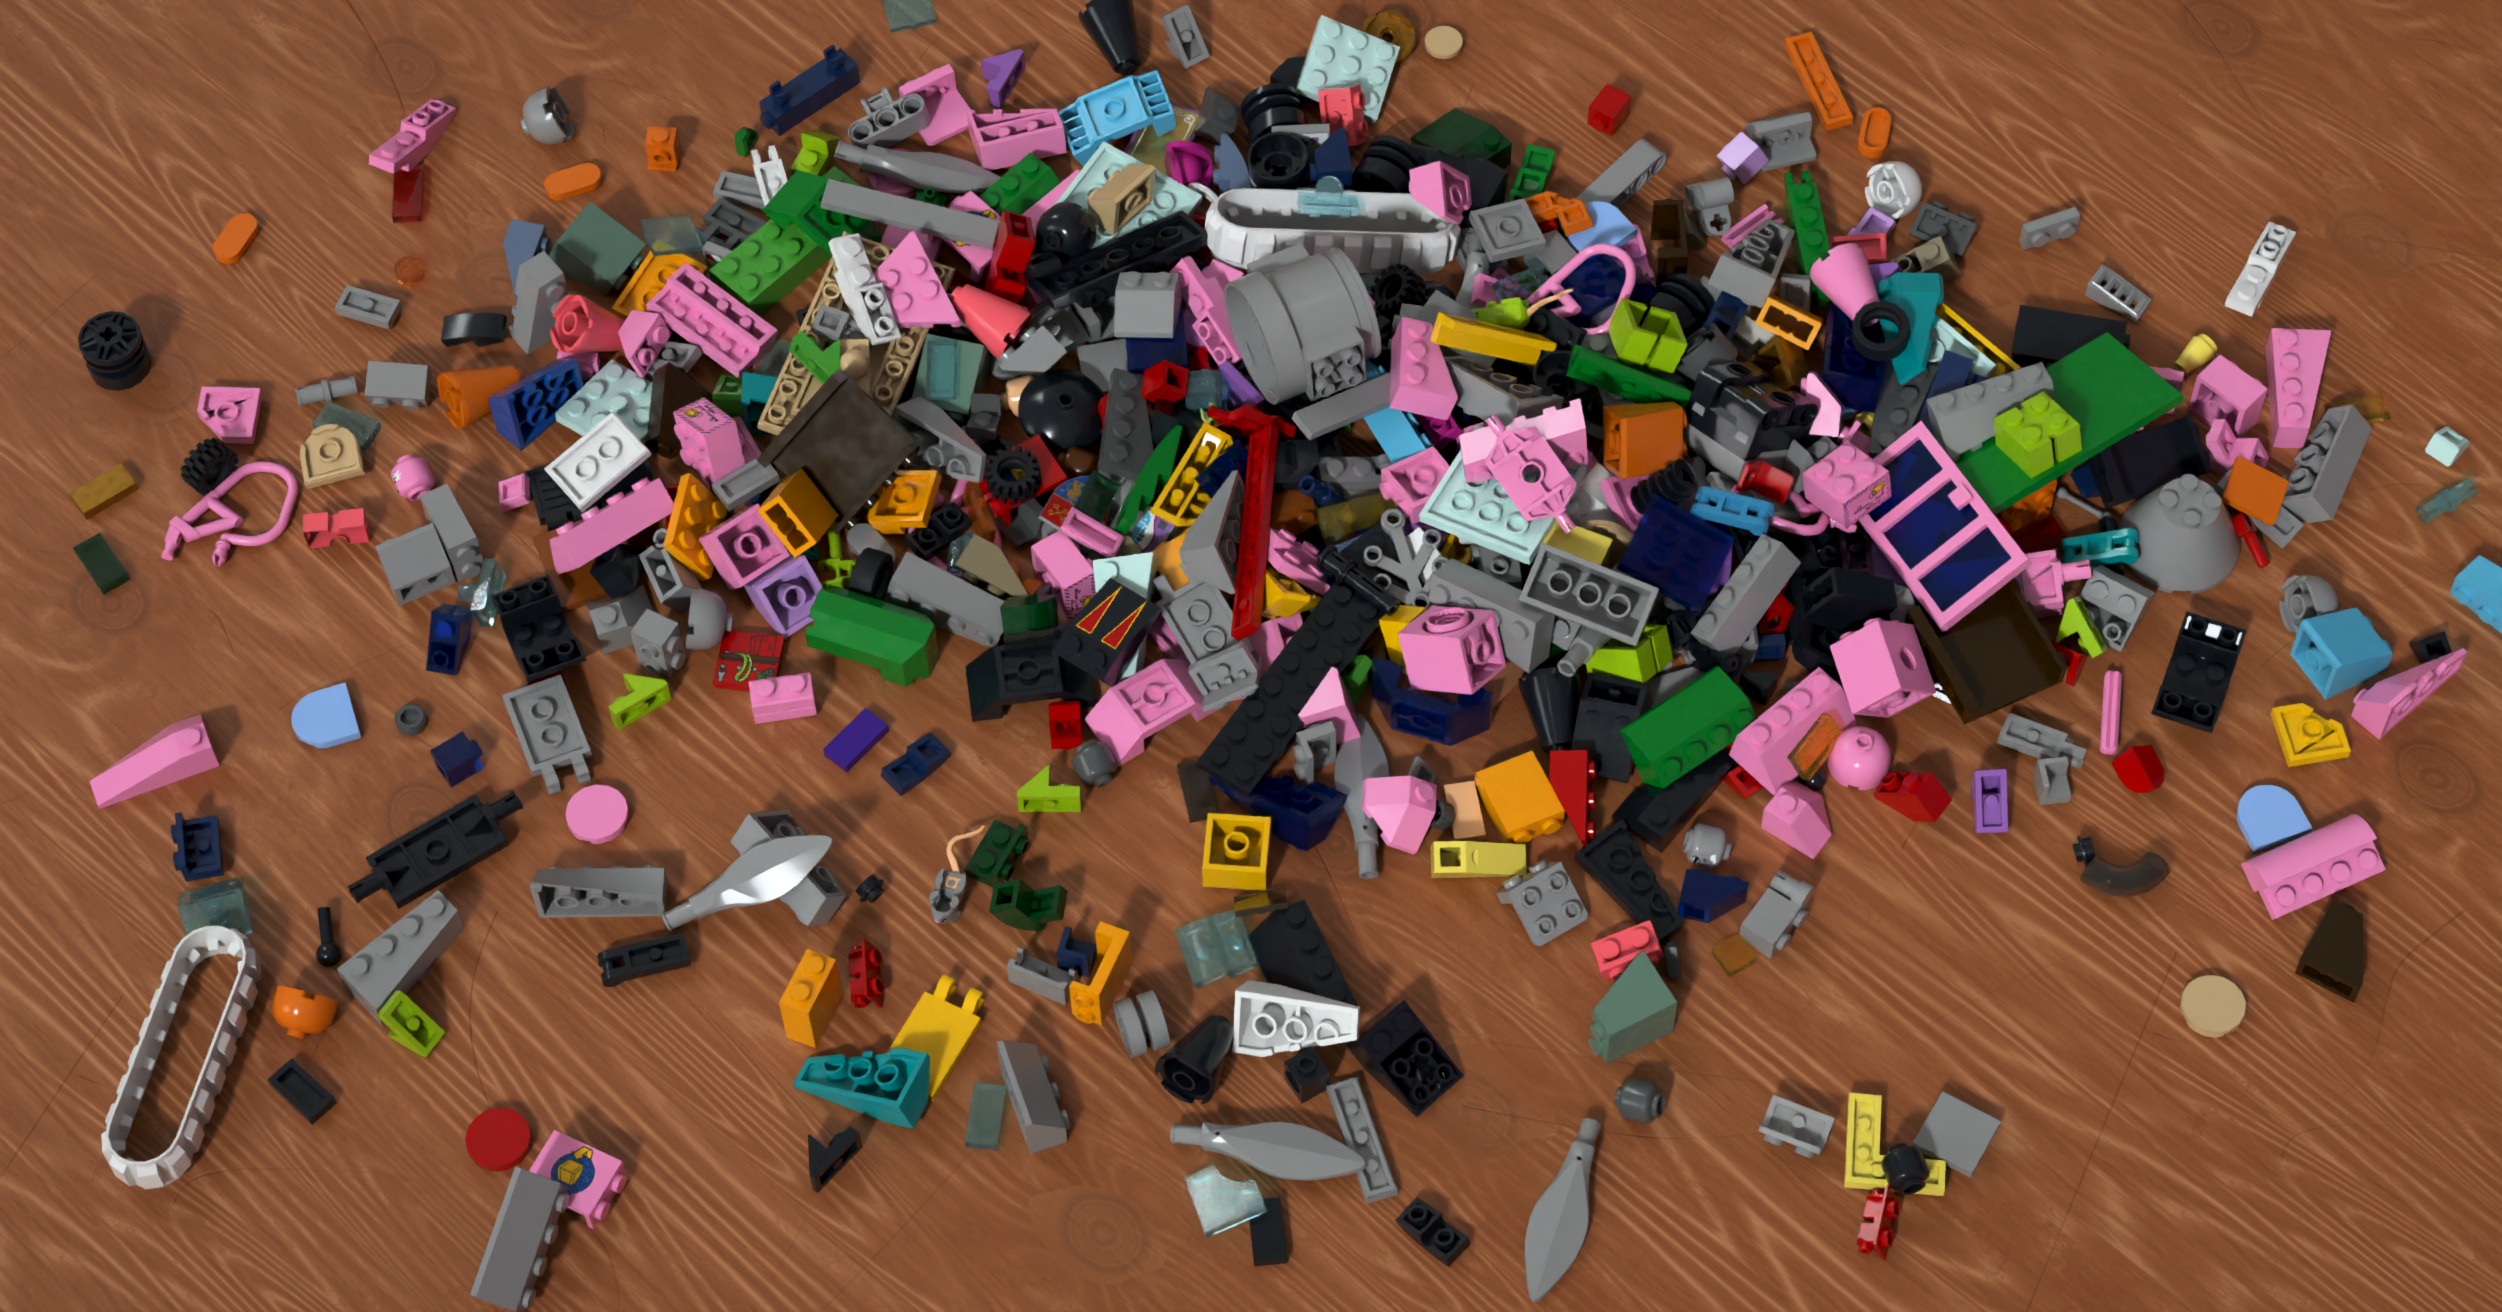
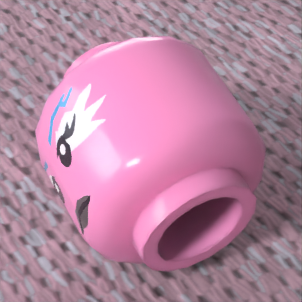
[391,454,435,501]

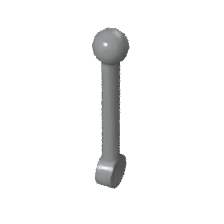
[2056,487,2113,520]

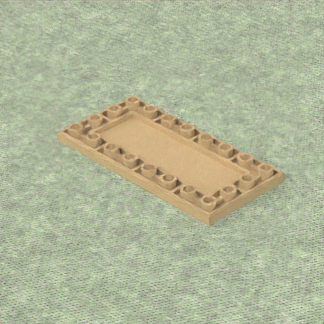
[757,231,955,436]

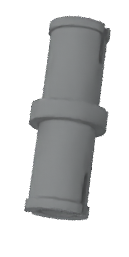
[295,375,358,407]

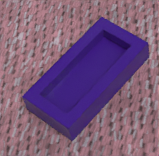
[823,708,889,772]

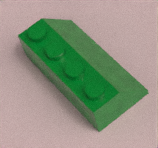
[979,153,1061,216]
[1620,666,1757,789]

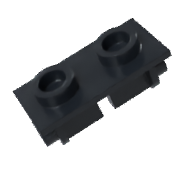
[1689,640,1751,682]

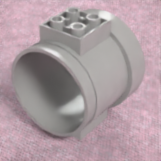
[1224,243,1381,405]

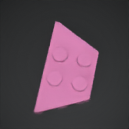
[873,231,961,328]

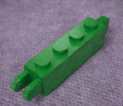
[1783,171,1830,310]

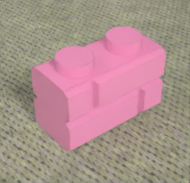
[749,672,817,724]

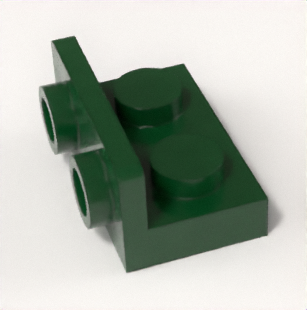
[964,820,1030,887]

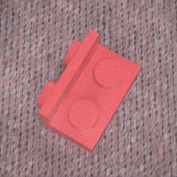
[1318,85,1368,146]
[1590,920,1665,981]

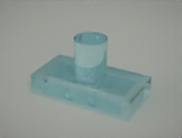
[458,559,506,627]

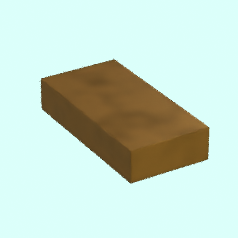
[69,463,139,520]

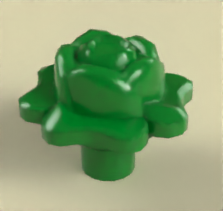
[914,188,948,207]

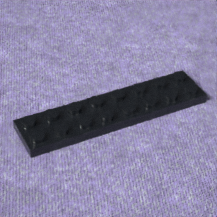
[1197,581,1386,799]

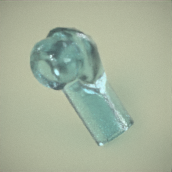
[947,532,977,574]

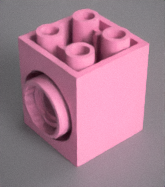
[1398,605,1506,695]
[1830,618,1936,718]

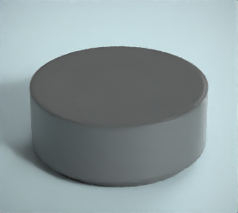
[395,704,427,736]

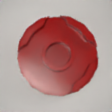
[465,1108,532,1172]

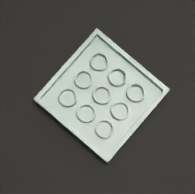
[1055,141,1202,249]
[1419,424,1587,565]

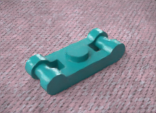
[2061,528,2139,567]

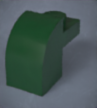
[1000,586,1059,637]
[989,879,1068,931]

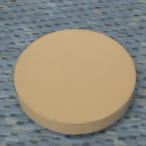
[1425,26,1463,59]

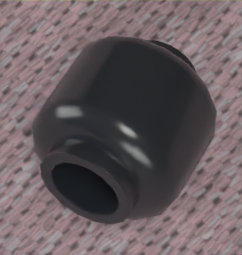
[1881,1143,1930,1195]

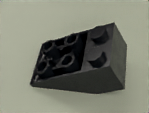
[1571,672,1653,783]
[1345,1000,1464,1117]

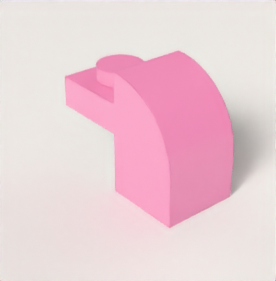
[2206,419,2269,476]

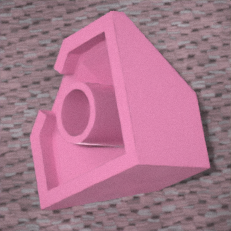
[1409,161,1472,225]
[1362,775,1437,855]
[1761,780,1832,860]

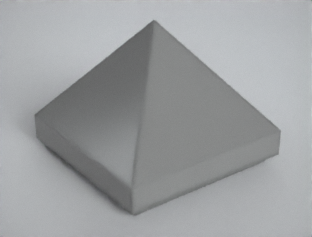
[1407,756,1437,784]

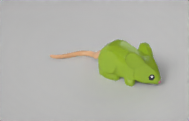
[1472,289,1573,330]

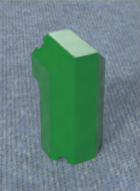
[805,584,939,686]

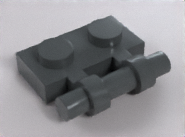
[692,198,767,251]

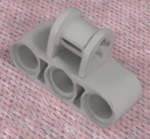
[848,87,931,150]
[1684,177,1734,236]

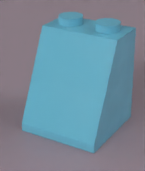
[2290,607,2393,700]

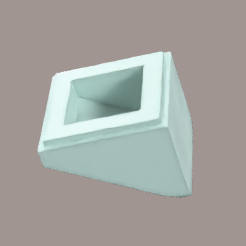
[2425,426,2471,467]

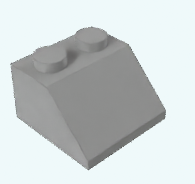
[1114,271,1182,338]

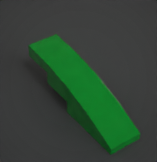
[1507,144,1556,202]
[1115,425,1182,534]

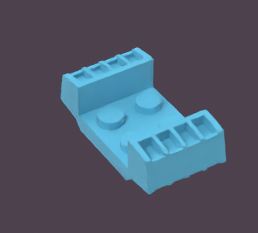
[1058,70,1176,166]

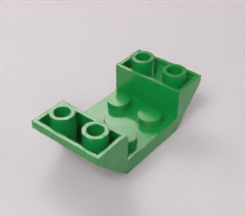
[762,170,882,256]

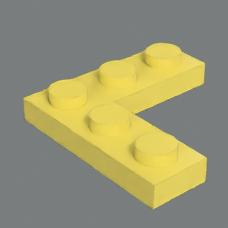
[1844,1092,1946,1196]

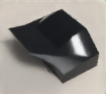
[1274,438,1320,491]

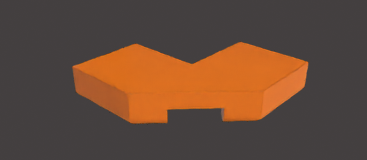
[1525,191,1594,237]

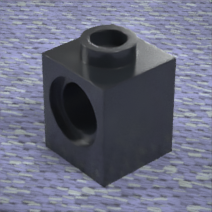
[1284,1046,1329,1104]

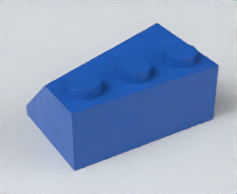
[488,359,584,451]

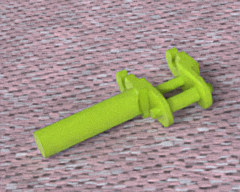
[817,521,856,589]

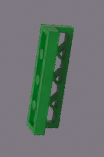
[1566,344,1691,410]

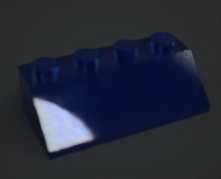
[1822,304,1886,413]

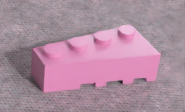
[2265,328,2332,448]

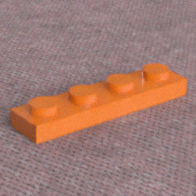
[1784,31,1853,131]

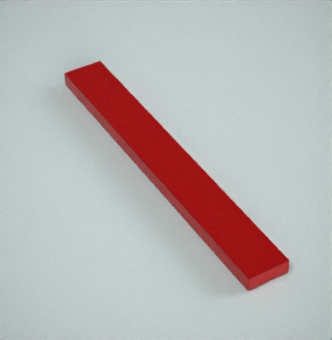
[1231,424,1279,641]

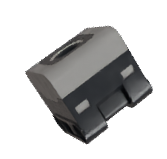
[1683,362,1818,483]

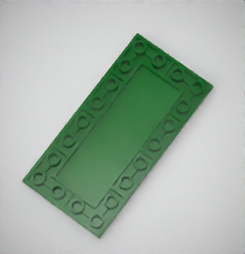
[1912,332,2184,515]

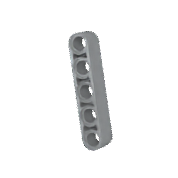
[1555,138,1667,240]

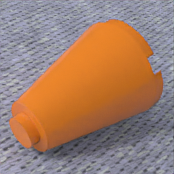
[437,365,524,429]

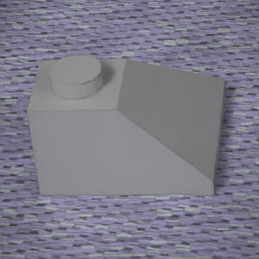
[585,584,653,654]

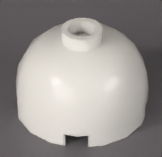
[1865,161,1922,220]

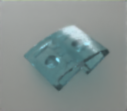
[1174,909,1259,989]

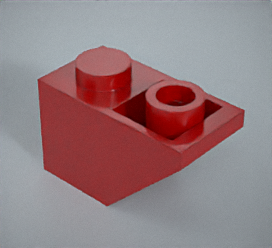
[1873,772,1952,822]

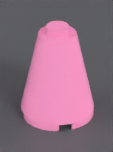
[1810,243,1880,327]

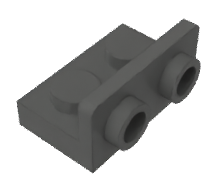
[1909,201,1979,258]

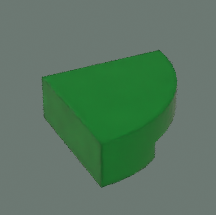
[734,127,759,157]

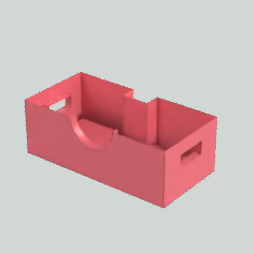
[303,508,369,548]

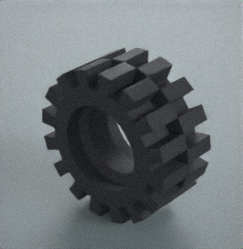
[1369,264,1426,321]
[181,438,239,496]
[985,446,1042,505]

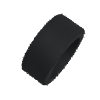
[1852,301,1910,361]
[849,547,893,601]

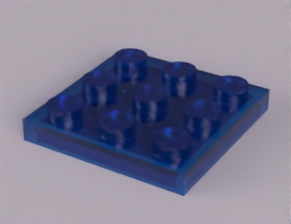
[1617,493,1734,614]

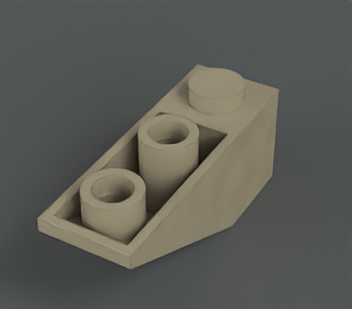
[1888,236,1962,283]
[955,534,1030,599]

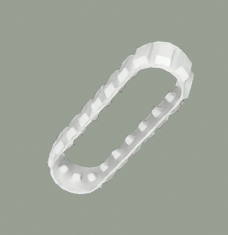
[1204,188,1461,275]
[101,925,261,1190]

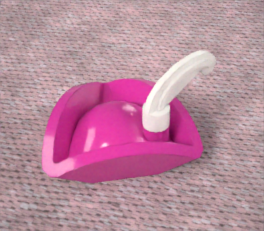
[1164,141,1218,203]

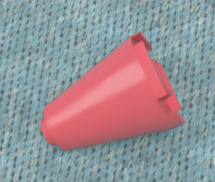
[949,284,1034,360]
[550,295,625,353]

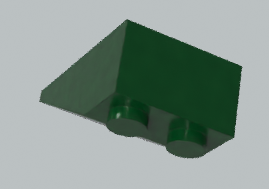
[1411,108,1512,169]

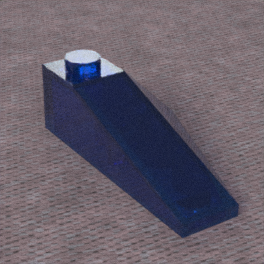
[1209,775,1347,851]

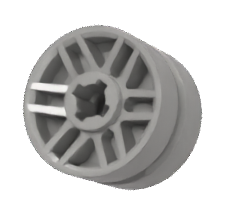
[1113,990,1170,1059]

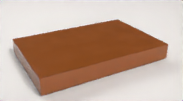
[533,519,608,613]

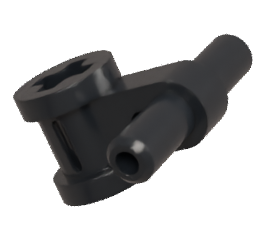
[1660,600,1713,651]

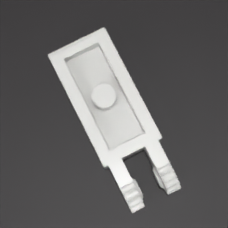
[751,145,788,216]

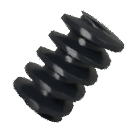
[1630,458,1698,519]

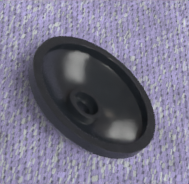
[1018,369,1104,453]

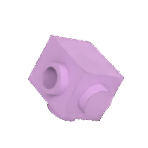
[1717,131,1769,185]

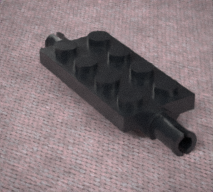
[347,791,523,909]

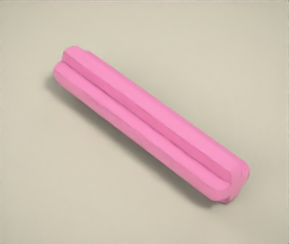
[2100,670,2122,755]

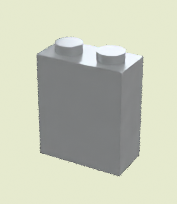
[419,484,486,582]

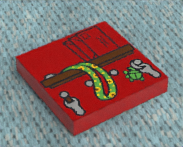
[713,631,785,691]

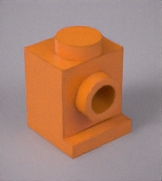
[645,126,681,172]

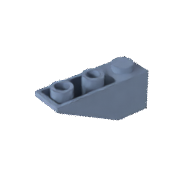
[503,219,551,303]

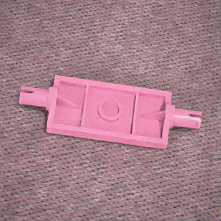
[1904,549,2092,612]

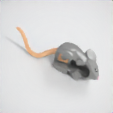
[929,825,985,924]

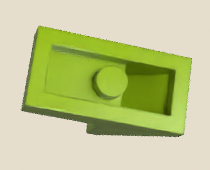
[790,129,842,176]
[2056,596,2109,658]
[608,674,672,731]
[1017,765,1082,812]
[376,991,446,1057]

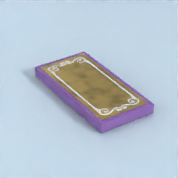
[1124,102,1199,176]

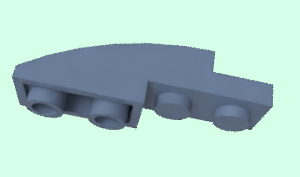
[1213,133,1252,196]

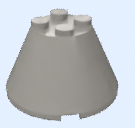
[2118,474,2240,594]

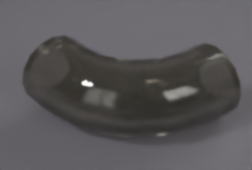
[2080,852,2170,897]

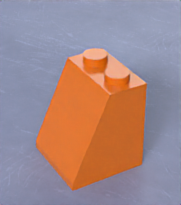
[1603,401,1687,479]

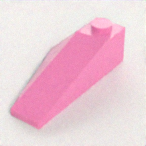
[2351,648,2468,740]
[90,714,219,809]

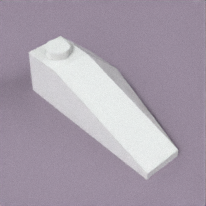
[1232,980,1360,1057]

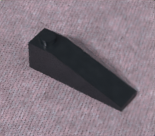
[1611,750,1738,853]

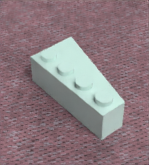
[1093,552,1159,688]

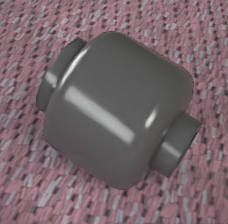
[1071,739,1118,788]
[1615,1078,1666,1124]

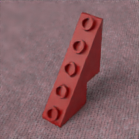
[972,210,1036,345]

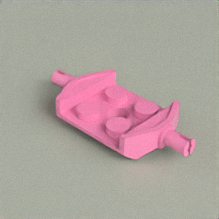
[1484,413,1577,534]

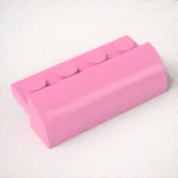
[646,263,778,378]
[2241,814,2386,920]

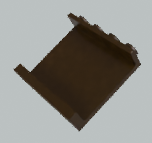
[756,369,921,534]
[1904,578,2067,725]

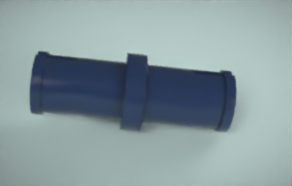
[1298,475,1347,511]

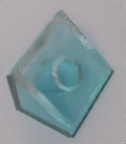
[177,876,253,935]

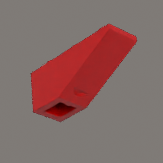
[1549,750,1597,847]

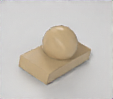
[840,339,871,396]

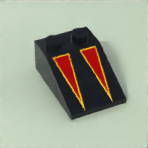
[1052,578,1162,687]

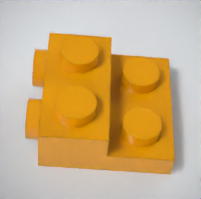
[868,470,942,534]

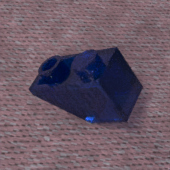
[426,603,473,676]
[1678,869,1749,923]

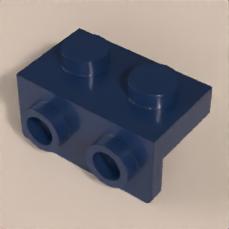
[171,812,224,882]

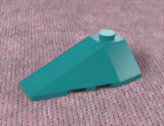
[1875,272,1944,385]
[793,1048,930,1129]

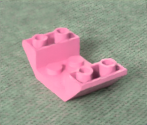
[1085,659,1217,767]

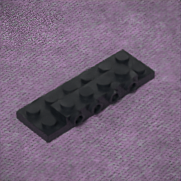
[1027,210,1208,310]

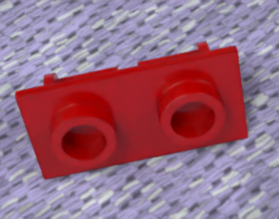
[848,938,884,1008]
[1856,1185,1900,1260]

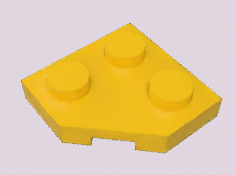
[2270,703,2351,767]

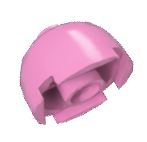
[1828,726,1891,790]

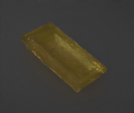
[2323,393,2391,424]

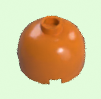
[272,985,339,1040]

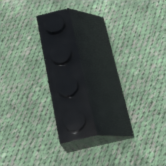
[1246,899,1357,1006]

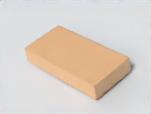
[1443,781,1486,841]

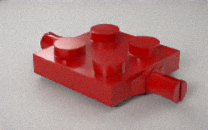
[1207,404,1296,443]

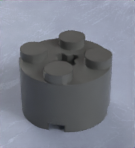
[1675,323,1738,390]

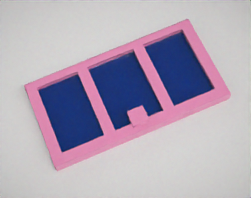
[1858,421,2032,632]

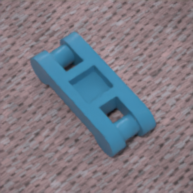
[1689,486,1775,536]

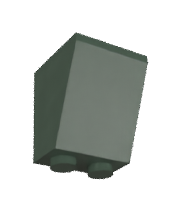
[549,201,646,296]
[912,334,993,422]
[1588,951,1677,1065]

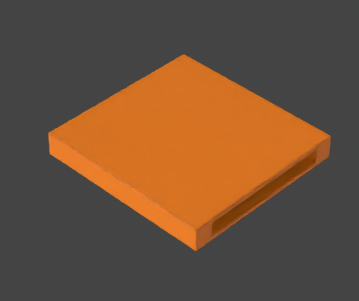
[2221,456,2289,526]

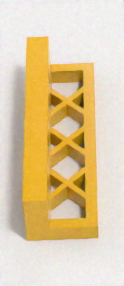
[1430,312,1557,365]

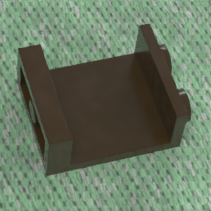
[1650,199,1688,288]

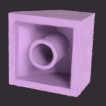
[744,554,823,638]

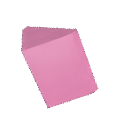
[1298,667,1361,745]

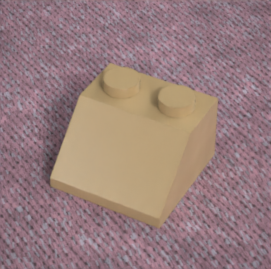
[1087,164,1156,236]

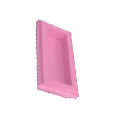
[1061,507,1125,558]

